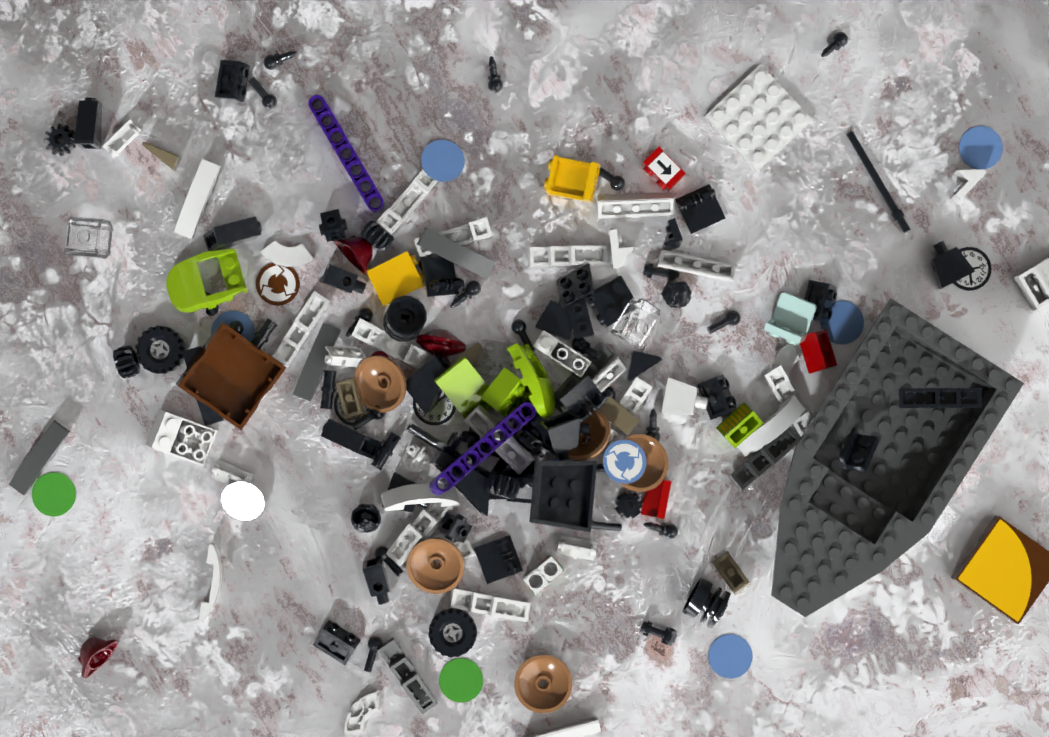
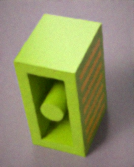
[716,402,763,448]

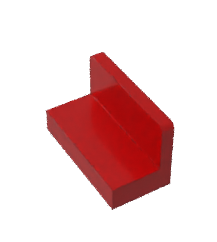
[800,329,837,373]
[641,480,672,519]

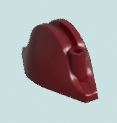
[334,235,373,275]
[416,329,466,357]
[78,637,119,679]

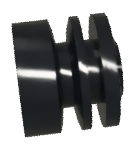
[383,296,427,342]
[513,412,548,458]
[682,577,731,628]

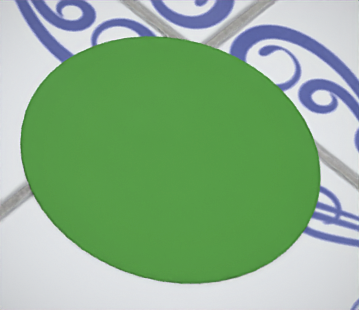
[32,472,76,517]
[439,658,483,703]

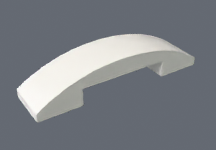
[376,169,438,235]
[414,217,493,258]
[351,318,428,369]
[763,364,813,437]
[605,377,653,448]
[738,394,805,457]
[381,483,460,511]
[199,544,222,622]

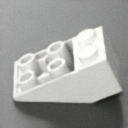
[1013,257,1049,311]
[145,409,217,466]

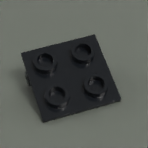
[675,184,726,234]
[421,257,464,297]
[557,263,596,308]
[559,375,608,424]
[474,535,523,584]

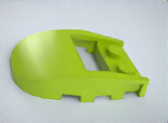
[166,248,248,313]
[507,343,555,418]

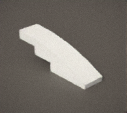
[174,158,221,239]
[528,246,608,267]
[272,291,330,368]
[386,502,454,566]
[448,588,531,622]

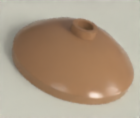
[354,355,406,412]
[567,410,611,461]
[620,434,668,492]
[406,538,465,594]
[514,655,572,713]

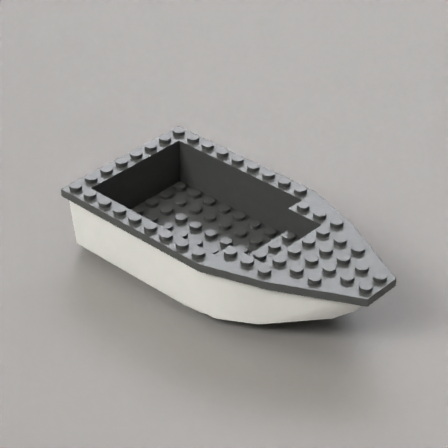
[771,298,1024,617]

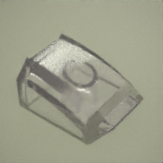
[64,217,114,259]
[611,298,661,353]

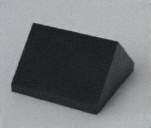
[626,351,662,382]

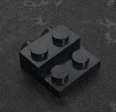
[588,275,640,328]

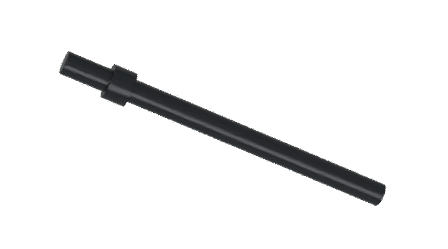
[846,131,911,233]

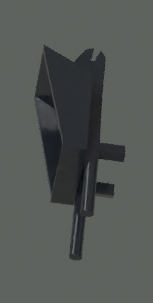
[406,423,507,516]
[507,461,622,532]

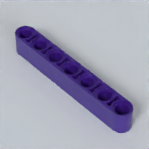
[308,95,385,213]
[429,402,536,495]

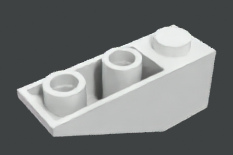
[533,330,592,377]

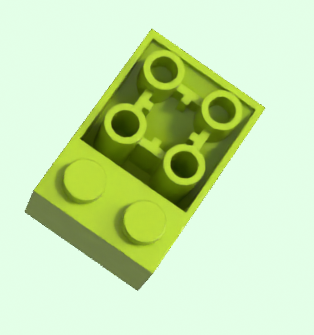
[434,356,492,419]
[480,367,533,422]

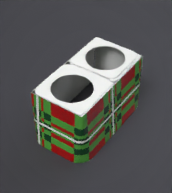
[523,555,564,595]

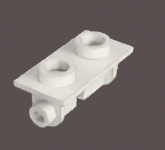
[102,119,142,157]
[325,345,366,367]
[406,444,427,463]
[211,460,253,485]
[556,535,598,561]

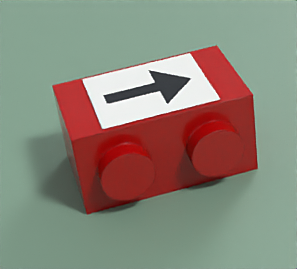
[642,146,686,192]

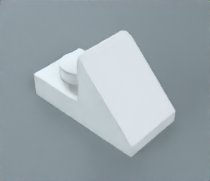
[952,169,987,202]
[609,229,634,270]

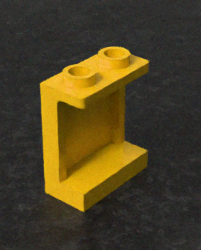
[544,155,601,203]
[367,251,425,307]

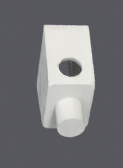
[661,378,708,415]

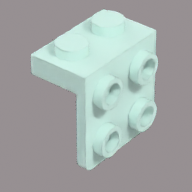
[764,292,817,345]

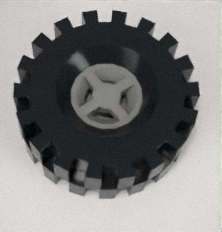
[135,326,186,374]
[428,608,477,658]

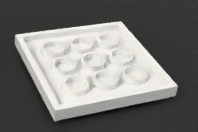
[705,64,813,172]

